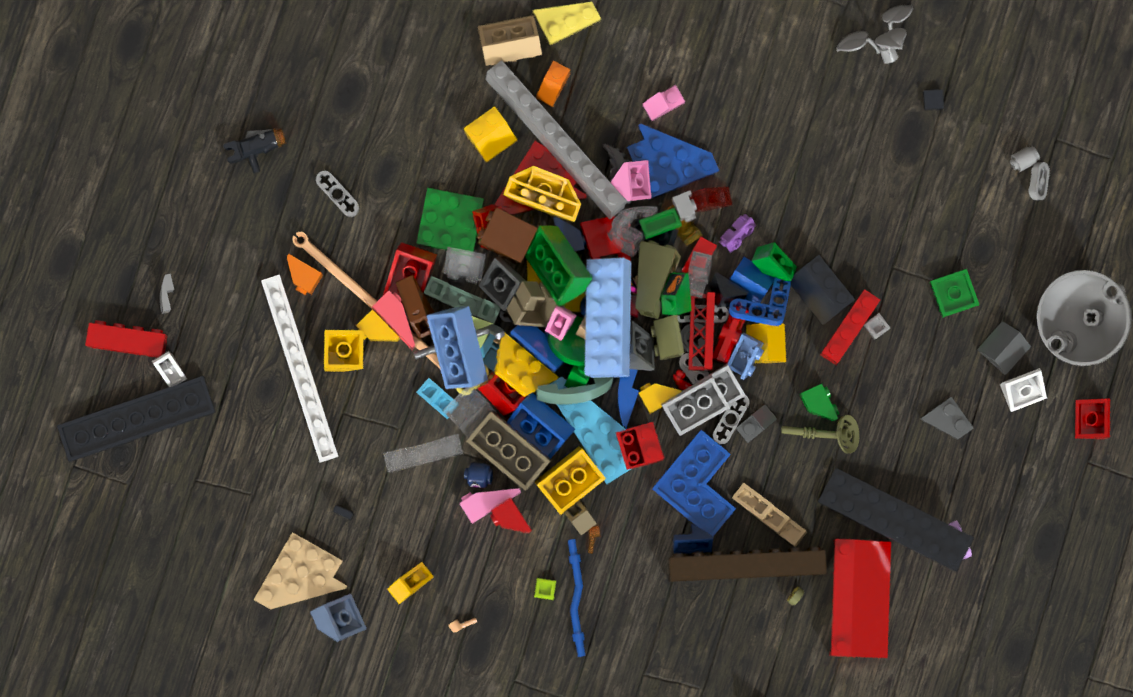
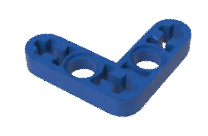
[729,278,791,326]

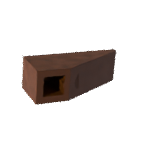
[396,274,434,339]

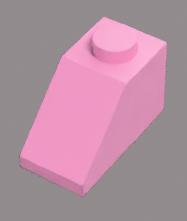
[545,306,577,340]

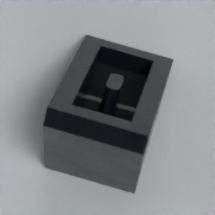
[709,272,749,307]

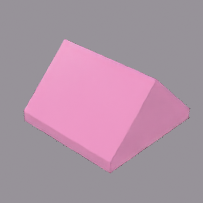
[610,160,651,201]

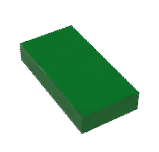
[639,207,682,239]

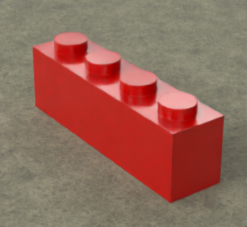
[820,289,880,365]
[85,320,168,358]

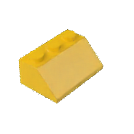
[534,446,606,515]

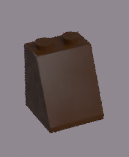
[477,208,538,265]

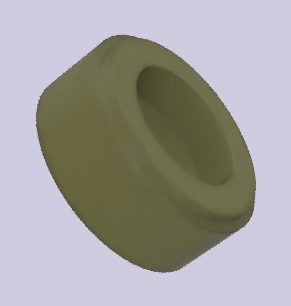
[787,586,804,606]

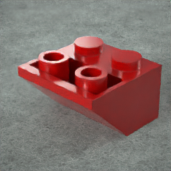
[616,422,664,470]

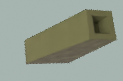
[636,241,681,319]

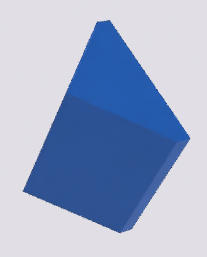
[729,257,776,303]

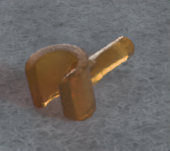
[588,526,600,554]

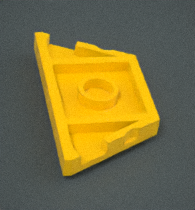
[495,332,558,397]

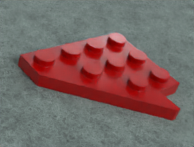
[494,141,587,215]

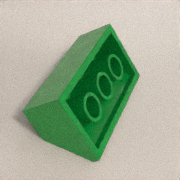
[525,225,593,306]

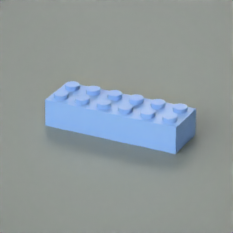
[585,258,631,378]

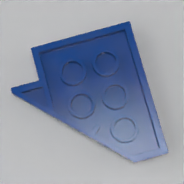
[627,124,719,200]

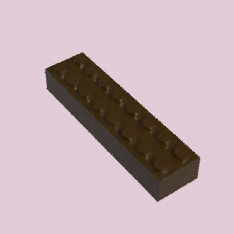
[668,547,827,582]

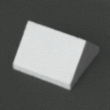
[1000,368,1047,412]

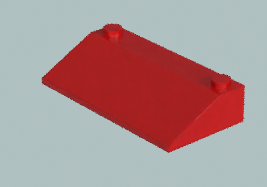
[829,539,891,658]

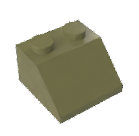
[650,315,684,360]

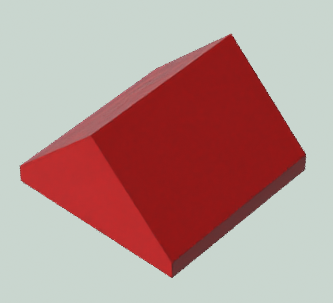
[1075,399,1110,439]

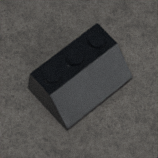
[791,255,855,325]

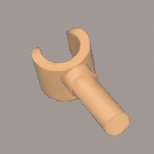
[449,618,477,633]

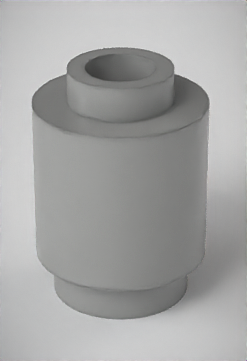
[1010,146,1040,172]

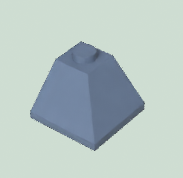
[310,594,367,641]

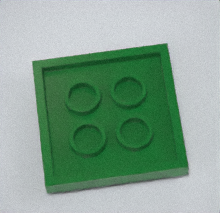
[416,188,484,255]

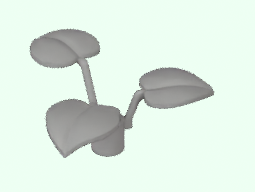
[837,5,913,63]

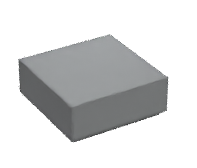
[864,313,890,340]

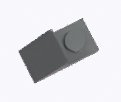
[736,405,777,443]

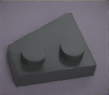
[921,397,973,440]

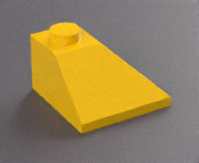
[324,330,363,372]

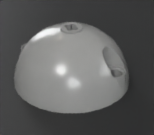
[1037,270,1132,366]

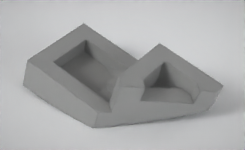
[160,274,174,314]

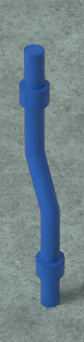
[568,539,585,657]

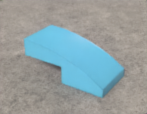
[416,378,460,419]

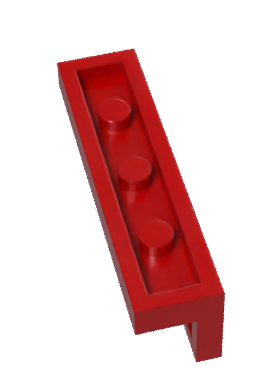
[688,292,715,371]

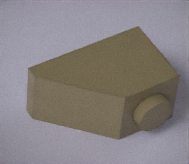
[564,501,596,535]

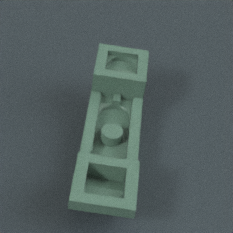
[423,276,501,324]
[536,377,613,405]

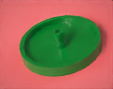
[548,316,586,366]

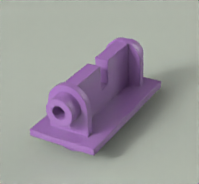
[719,214,756,253]

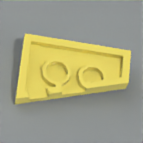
[533,2,601,45]

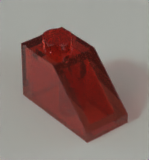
[689,187,732,212]

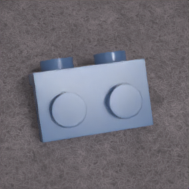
[728,332,764,380]

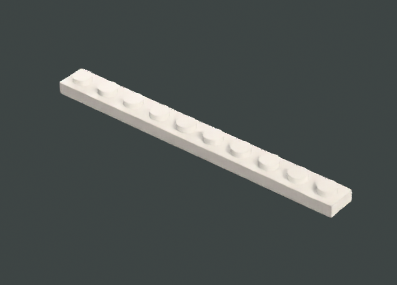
[261,275,339,463]

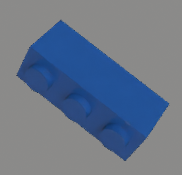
[510,325,564,374]
[507,393,575,459]

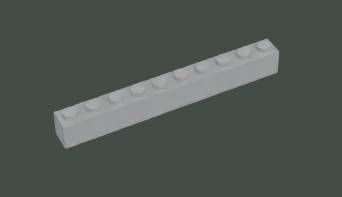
[486,60,626,219]

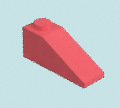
[372,291,415,350]

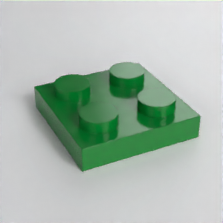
[930,269,979,318]

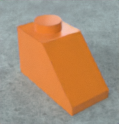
[536,61,570,107]
[287,254,323,295]

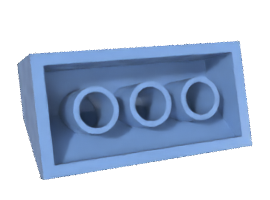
[426,306,488,389]

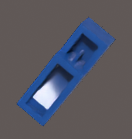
[618,369,639,428]

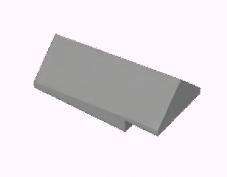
[661,364,746,436]

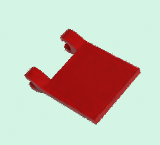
[580,216,631,261]

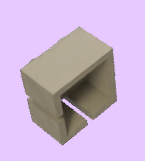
[507,281,557,327]

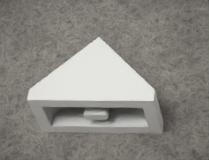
[152,352,187,387]

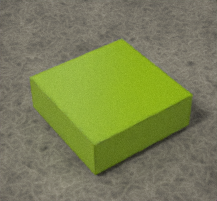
[534,578,556,600]

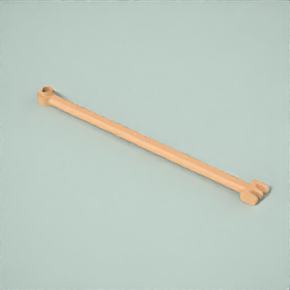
[293,232,440,368]

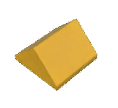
[746,323,786,363]

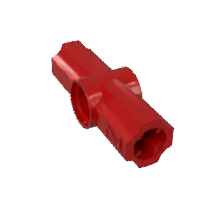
[713,306,748,364]

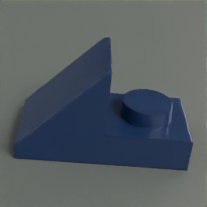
[673,524,713,554]

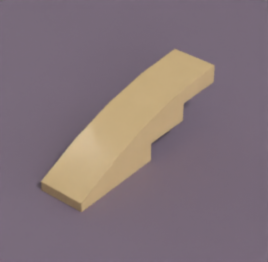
[732,483,807,547]

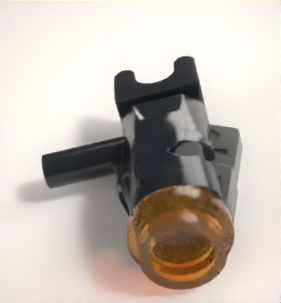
[223,129,286,174]

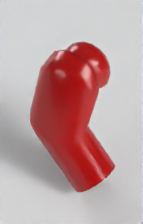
[673,370,692,391]

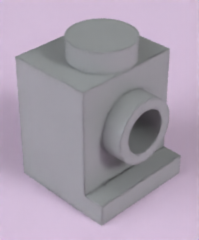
[672,191,697,222]

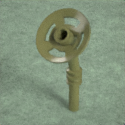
[781,415,859,454]

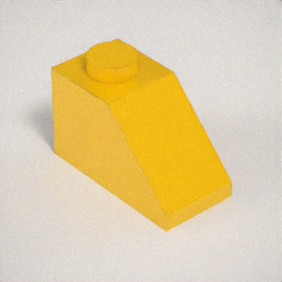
[356,309,400,341]
[638,383,682,414]
[387,562,434,604]

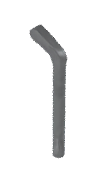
[413,324,505,359]

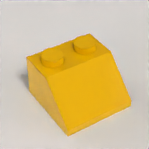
[464,106,517,163]

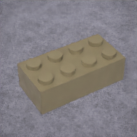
[466,411,552,491]

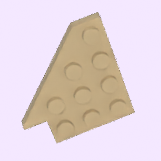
[254,532,347,609]

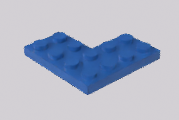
[652,430,736,536]

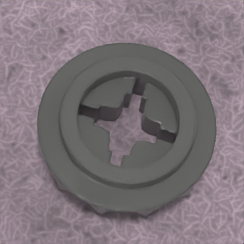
[681,323,705,354]

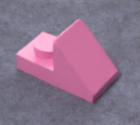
[642,85,685,121]

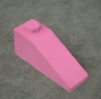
[459,489,521,524]

